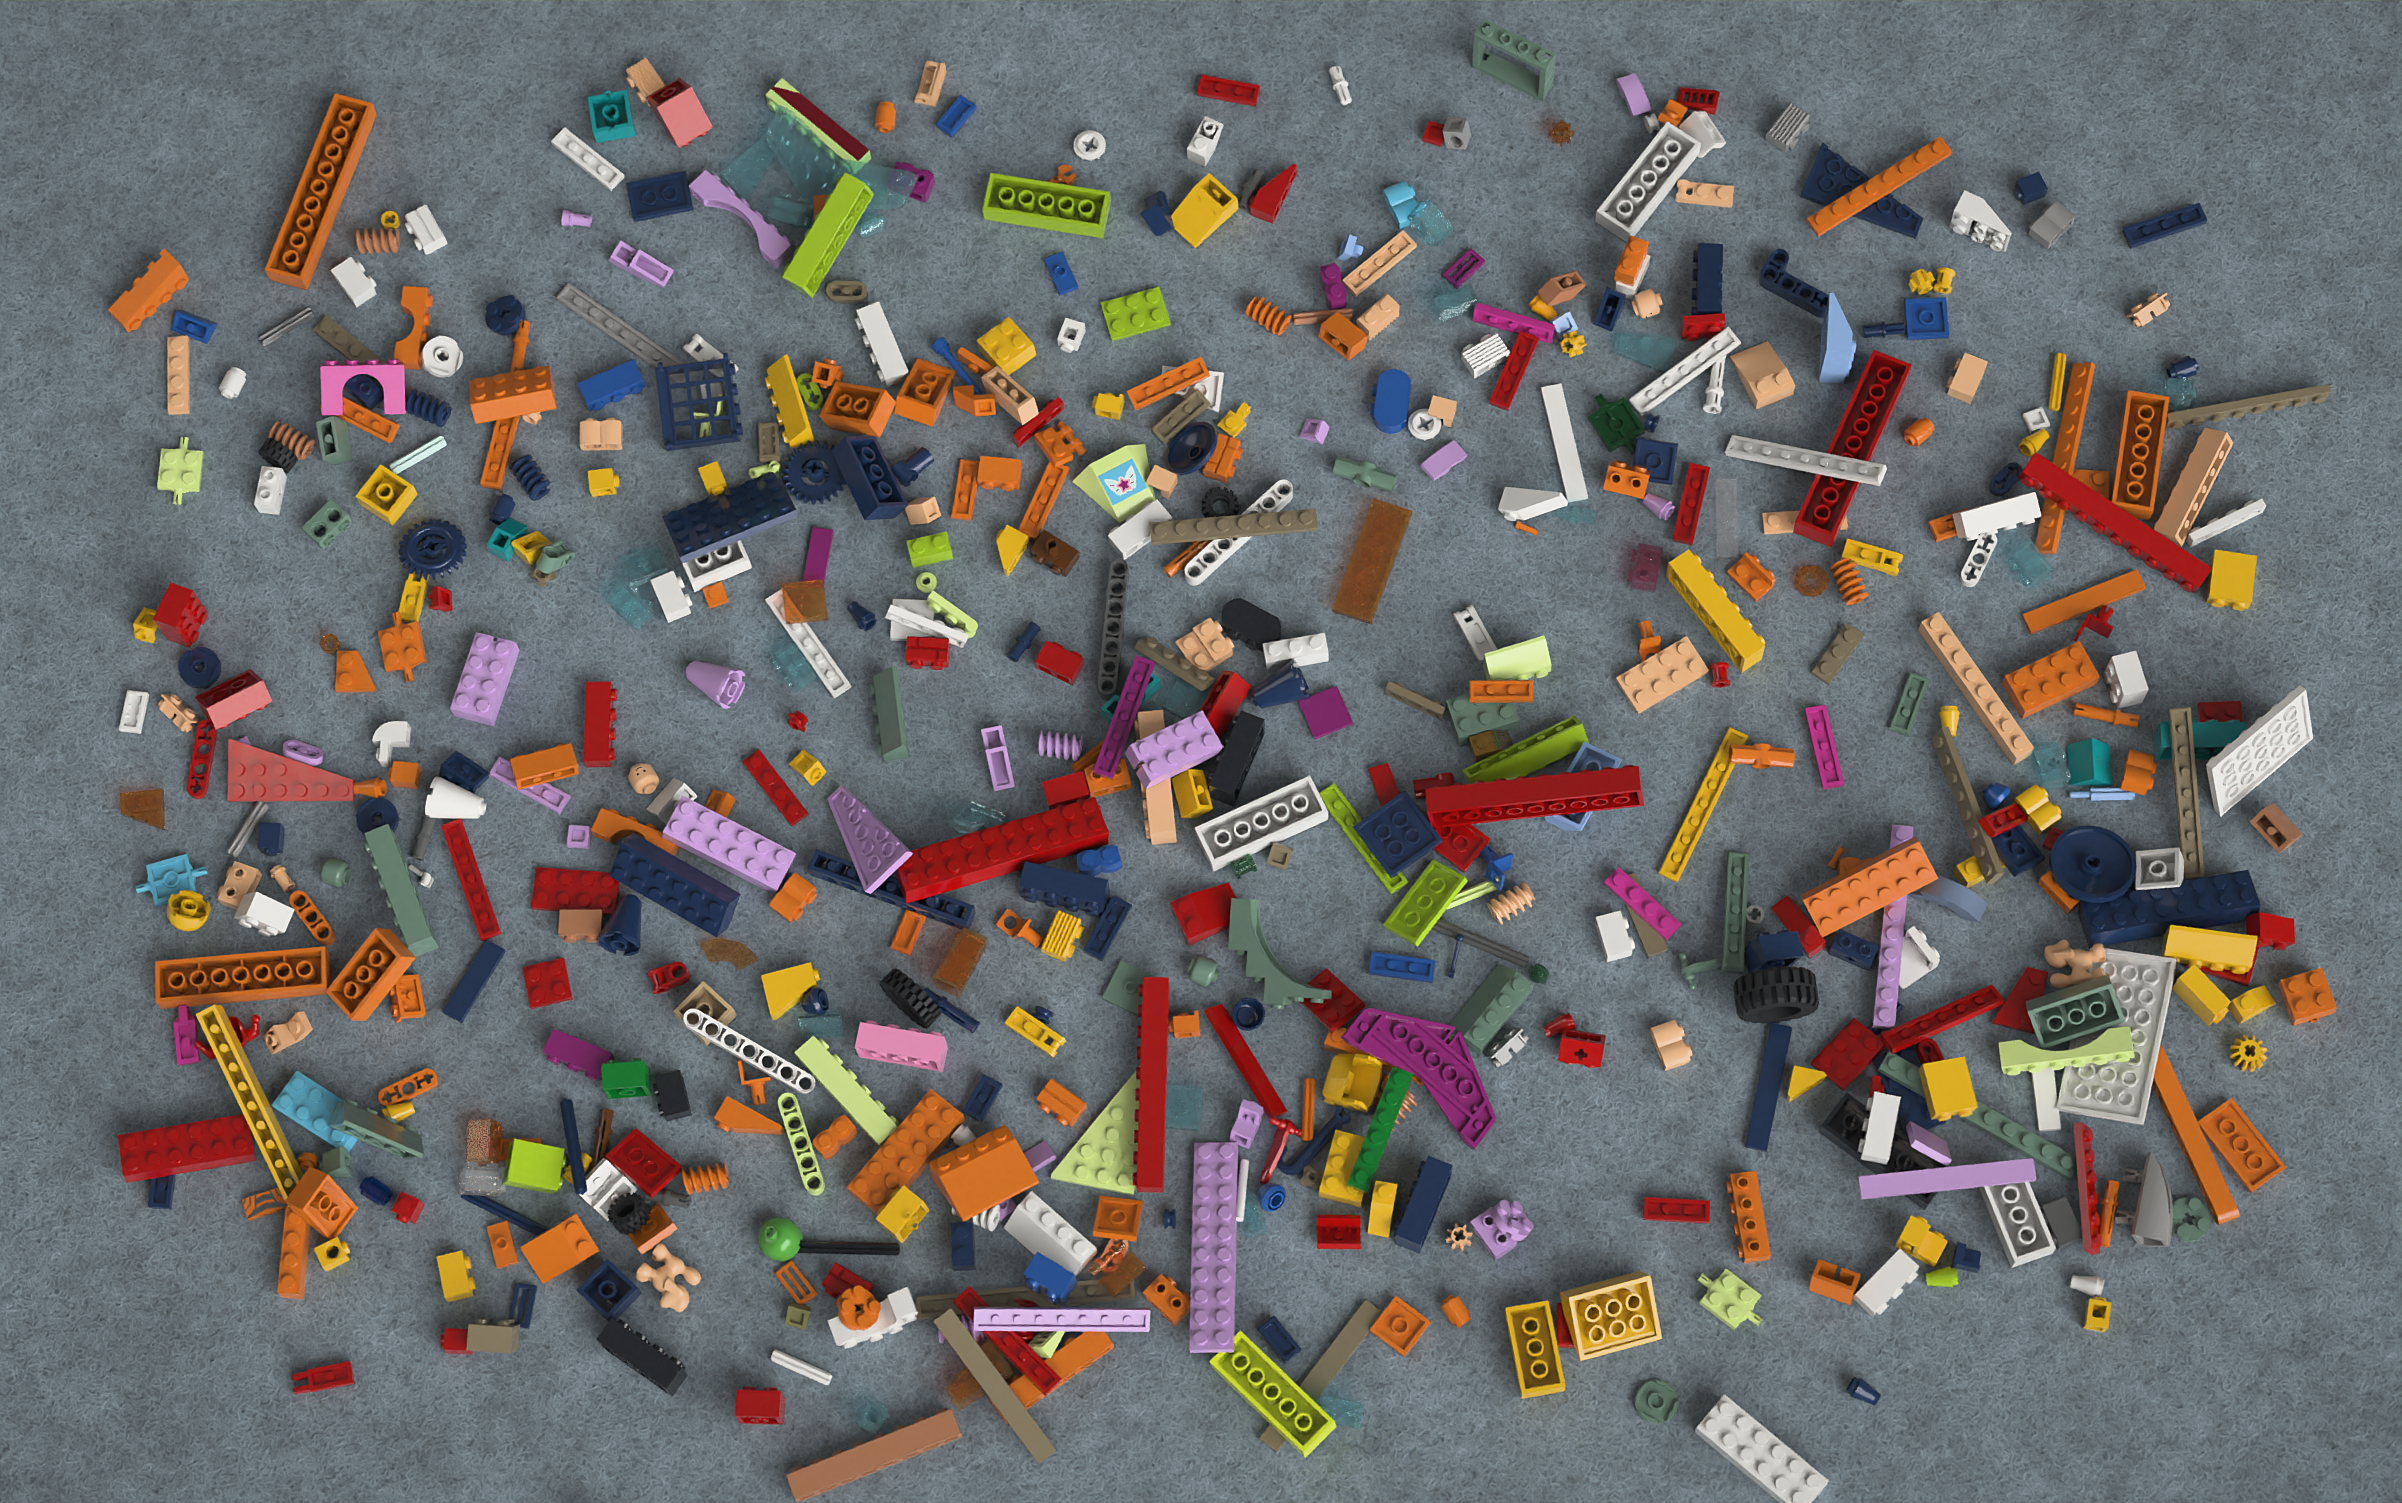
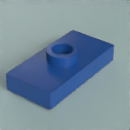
[936,95,977,138]
[1044,251,1078,296]

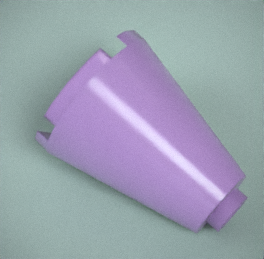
[686,661,745,709]

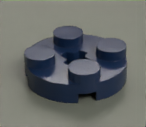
[485,295,526,336]
[178,647,221,689]
[356,798,400,836]

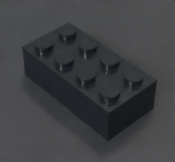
[1207,710,1265,807]
[596,1318,688,1396]

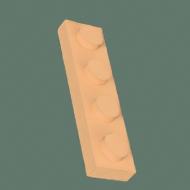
[1342,230,1417,297]
[167,336,190,415]
[1762,511,1848,534]

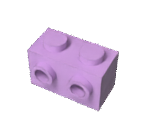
[1470,1207,1517,1261]

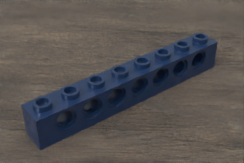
[808,849,976,932]

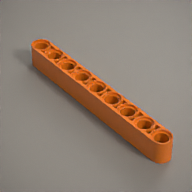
[2152,1043,2239,1225]

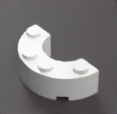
[828,1287,918,1349]

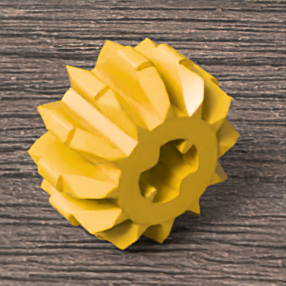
[2229,1035,2267,1072]

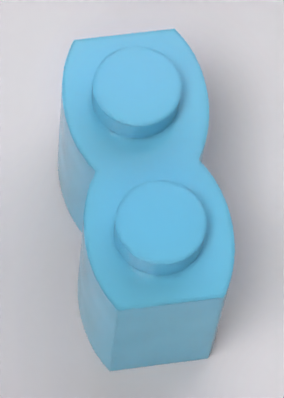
[1382,180,1424,229]

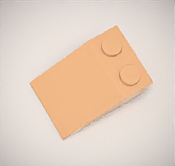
[1730,341,1795,409]

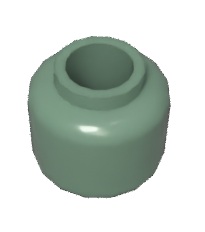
[319,857,352,888]
[1187,955,1220,987]

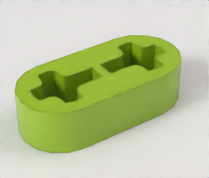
[797,373,824,410]

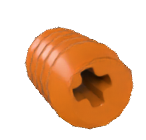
[1245,296,1292,336]
[1830,558,1869,605]
[682,1161,729,1195]

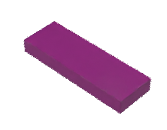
[802,527,834,590]

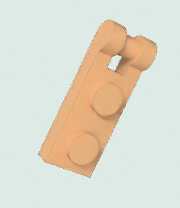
[1675,179,1734,208]

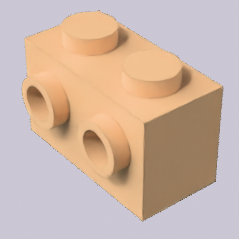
[217,861,262,910]

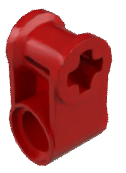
[647,962,690,994]

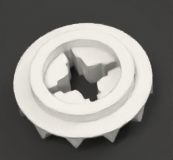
[1074,130,1106,161]
[1408,409,1441,441]

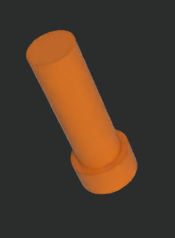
[1515,521,1539,536]
[1827,847,1844,870]

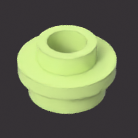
[916,572,937,593]

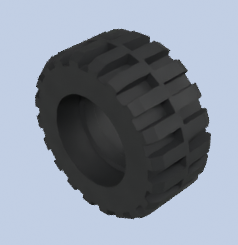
[1733,966,1819,1023]

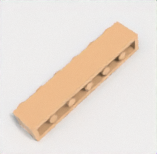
[2154,428,2233,547]

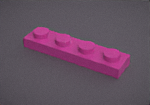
[1473,303,1555,344]
[1804,705,1844,790]
[1604,867,1682,941]

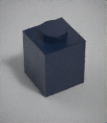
[2013,172,2048,205]
[258,823,285,856]

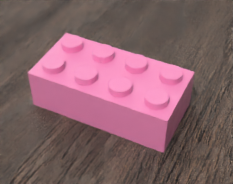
[855,1020,948,1072]

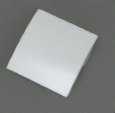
[579,1158,638,1221]

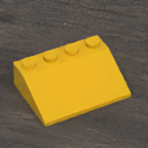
[1560,1271,1662,1361]

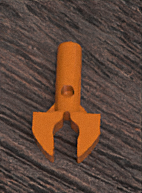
[1046,165,1076,185]

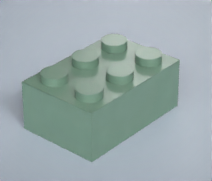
[1446,694,1520,746]

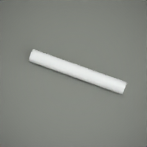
[1236,1159,1249,1222]

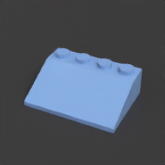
[1819,293,1856,384]

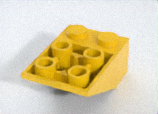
[1171,173,1238,248]

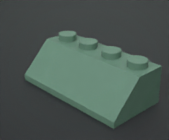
[870,666,909,761]
[1450,964,1534,1055]

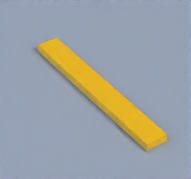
[1658,727,1748,883]

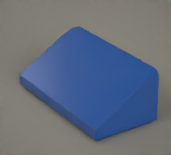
[171,310,217,344]

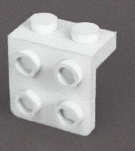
[1878,926,1940,989]

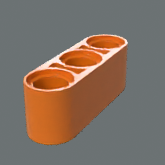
[289,890,336,946]

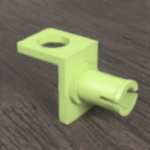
[694,395,724,438]

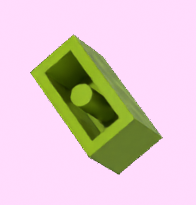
[907,531,953,568]

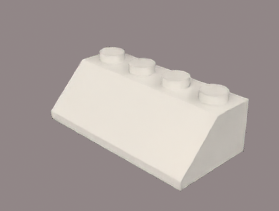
[1004,1191,1097,1277]

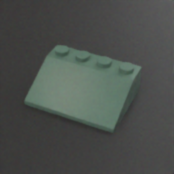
[328,1099,423,1160]

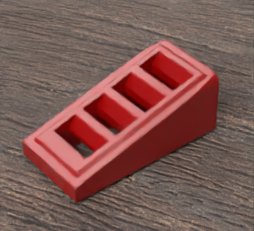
[1677,87,1720,115]

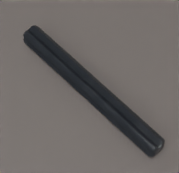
[797,1241,900,1256]

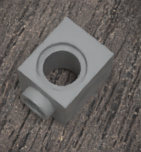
[1443,117,1471,150]

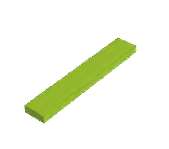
[1319,783,1408,895]

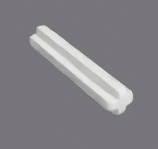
[770,1350,832,1385]

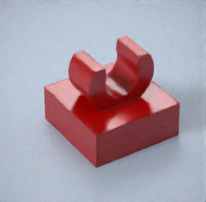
[428,586,453,612]

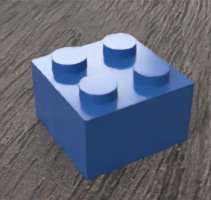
[1023,1252,1077,1305]

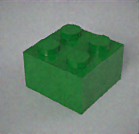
[601,1058,651,1099]

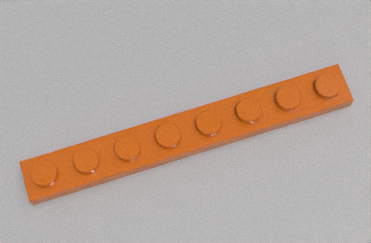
[1806,136,1952,237]

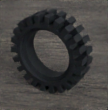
[880,968,941,1029]

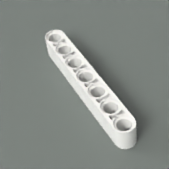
[1184,479,1293,586]
[682,1009,815,1094]

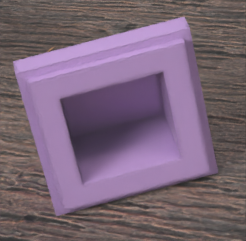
[1300,419,1330,444]

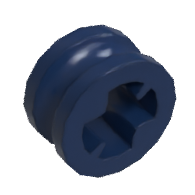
[1644,412,1660,433]
[1032,1006,1053,1024]
[1164,1209,1176,1229]

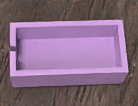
[450,632,520,726]
[1125,711,1223,790]

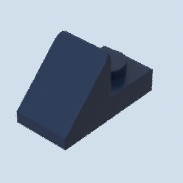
[1141,191,1174,236]

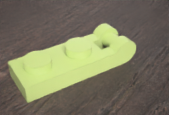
[926,591,978,638]

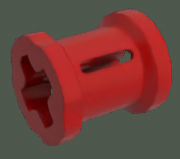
[1710,662,1730,688]

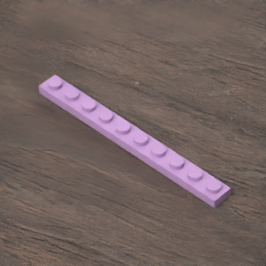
[1873,825,1913,1030]

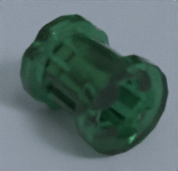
[1230,854,1257,879]

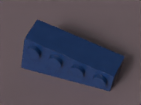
[1691,243,1723,316]

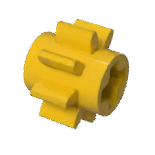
[1908,269,1935,295]
[1560,330,1587,357]

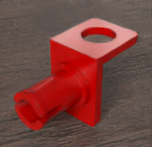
[2074,605,2114,642]

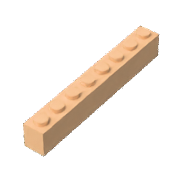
[1919,612,2034,766]

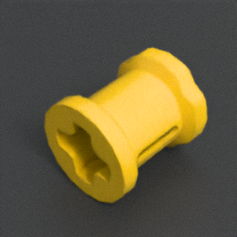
[1933,267,1955,294]

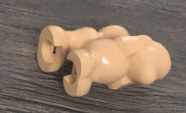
[2044,939,2106,988]
[635,1243,701,1312]

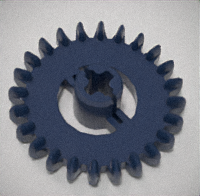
[782,440,847,505]
[398,519,467,580]

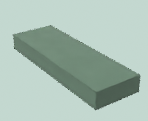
[1889,672,1930,737]

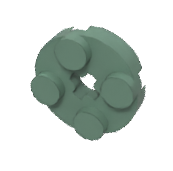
[2172,1197,2211,1242]

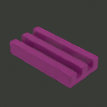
[1442,248,1485,290]

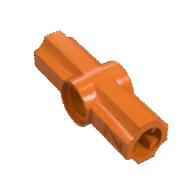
[1728,743,1795,769]

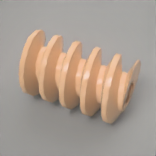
[1487,881,1535,925]

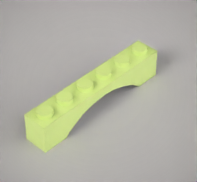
[1998,1026,2135,1075]

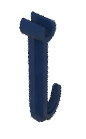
[1277,1106,1351,1176]

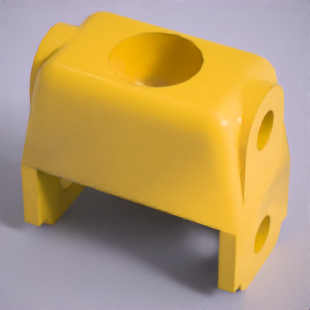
[1322,1053,1382,1113]

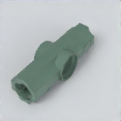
[1333,456,1397,493]

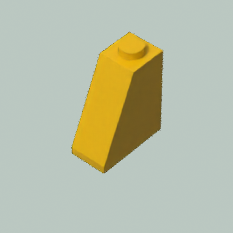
[761,962,820,1020]
[1367,1180,1397,1238]

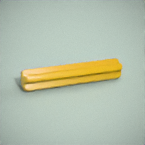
[2048,353,2067,412]

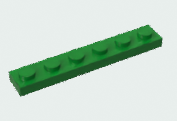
[1347,1066,1413,1194]

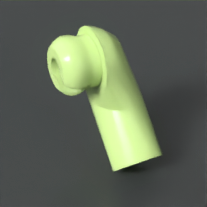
[749,461,780,478]

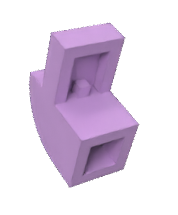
[1229,1099,1264,1149]

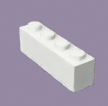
[855,302,909,387]
[1952,492,2041,541]

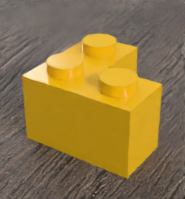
[1895,1215,1948,1268]

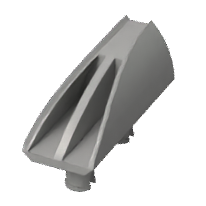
[2115,1152,2173,1247]

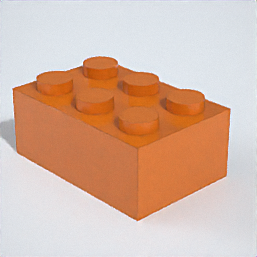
[819,381,896,437]

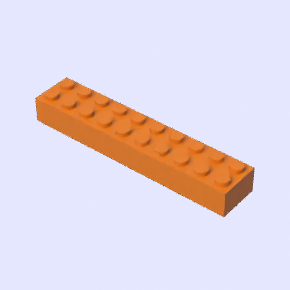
[265,93,377,290]

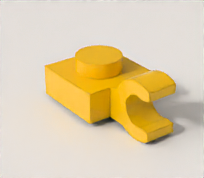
[1217,402,1251,438]

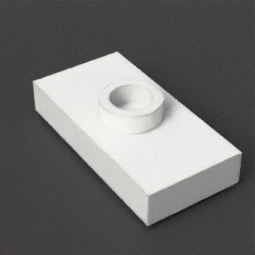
[119,690,149,734]

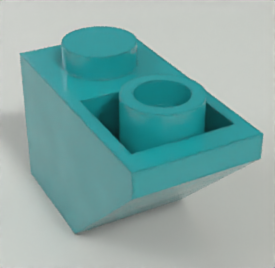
[487,518,528,562]

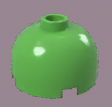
[758,1217,803,1262]

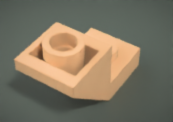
[263,1011,313,1055]

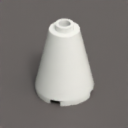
[425,776,487,819]

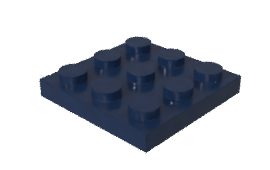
[1353,791,1443,879]

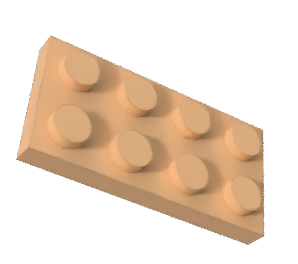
[1615,636,1709,714]

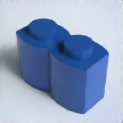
[1076,845,1122,877]

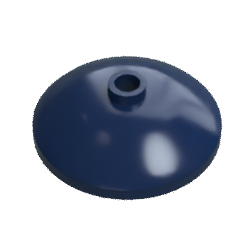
[1165,422,1218,475]

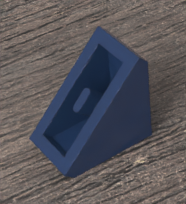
[1593,287,1626,332]

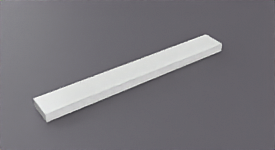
[1725,435,1887,486]

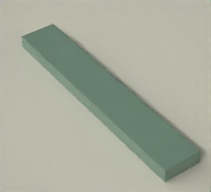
[1722,852,1749,972]

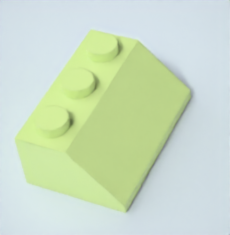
[1483,635,1551,680]

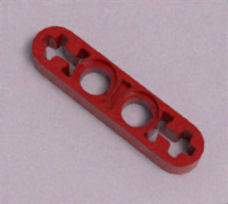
[187,719,218,799]

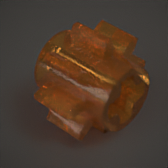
[1549,120,1574,147]

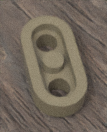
[826,281,867,303]

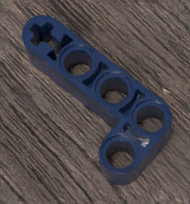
[1759,249,1829,318]

